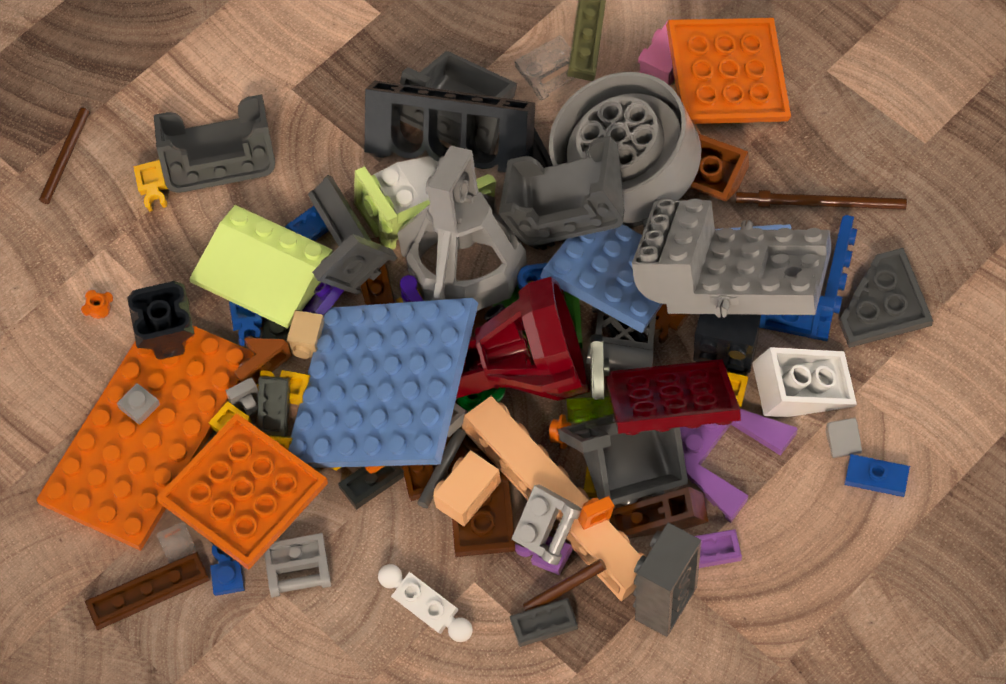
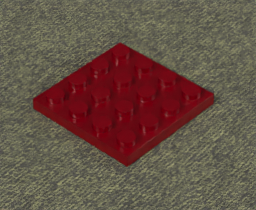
[605,359,741,435]

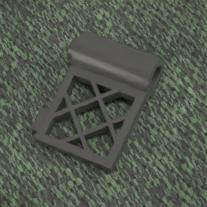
[586,306,656,371]

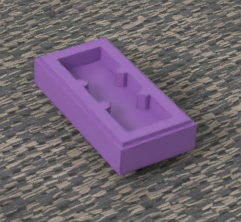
[695,529,742,568]

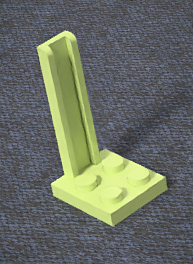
[354,166,496,249]

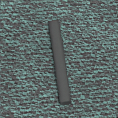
[417,429,466,509]

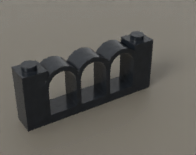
[364,80,535,173]

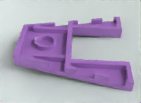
[680,409,798,523]

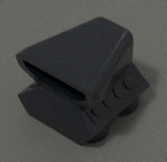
[127,281,195,359]

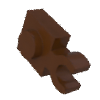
[648,304,690,344]

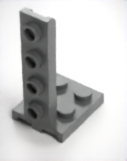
[308,175,398,295]

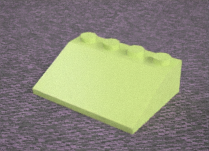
[190,205,333,328]

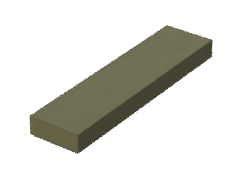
[567,0,606,81]

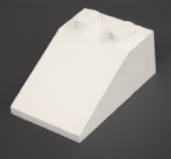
[373,156,438,214]
[752,347,857,417]

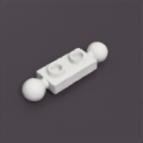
[378,564,473,642]

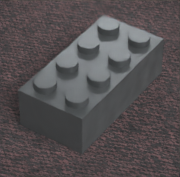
[633,523,702,637]

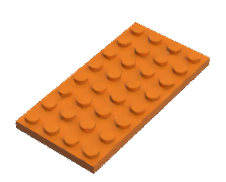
[36,326,254,551]

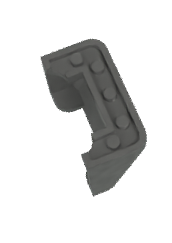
[154,94,275,193]
[499,136,625,246]

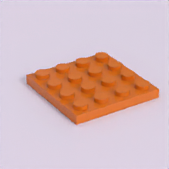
[666,18,791,124]
[157,413,328,570]

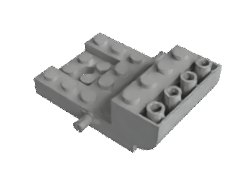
[632,199,832,318]

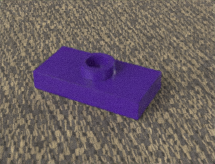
[302,282,344,317]

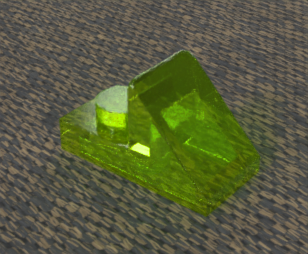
[567,396,613,424]

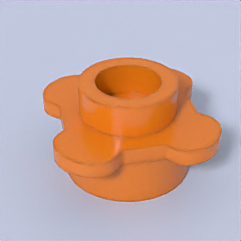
[81,290,113,319]
[549,414,572,449]

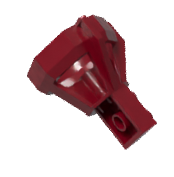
[456,276,591,401]

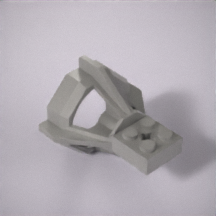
[397,146,527,311]

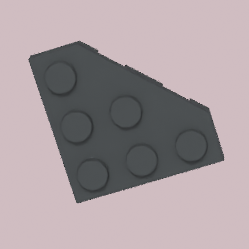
[839,248,933,348]

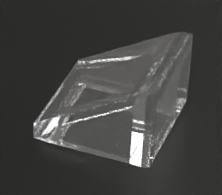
[157,522,196,563]

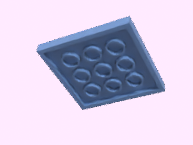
[540,224,663,333]

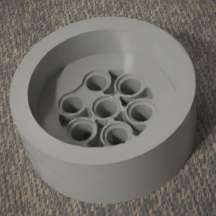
[549,72,701,223]

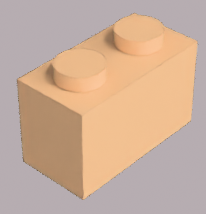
[433,450,501,527]

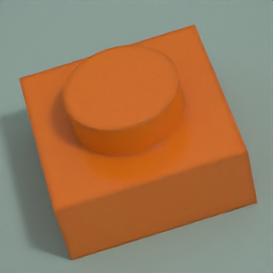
[578,496,615,530]

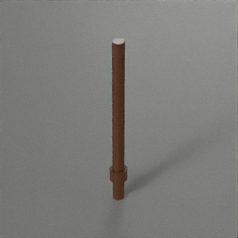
[735,190,907,210]

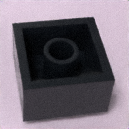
[693,314,761,373]

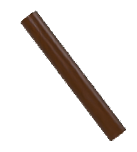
[523,559,607,611]

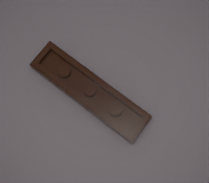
[85,552,210,630]

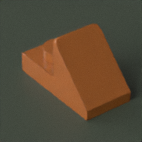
[234,338,292,384]

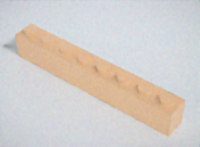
[462,396,646,601]

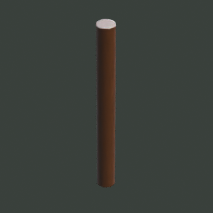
[39,108,90,204]

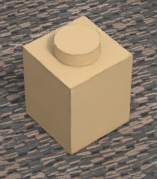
[286,310,324,359]

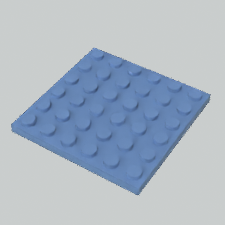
[289,298,478,468]

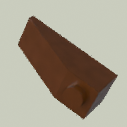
[609,487,709,539]

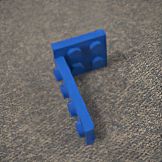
[760,215,857,341]

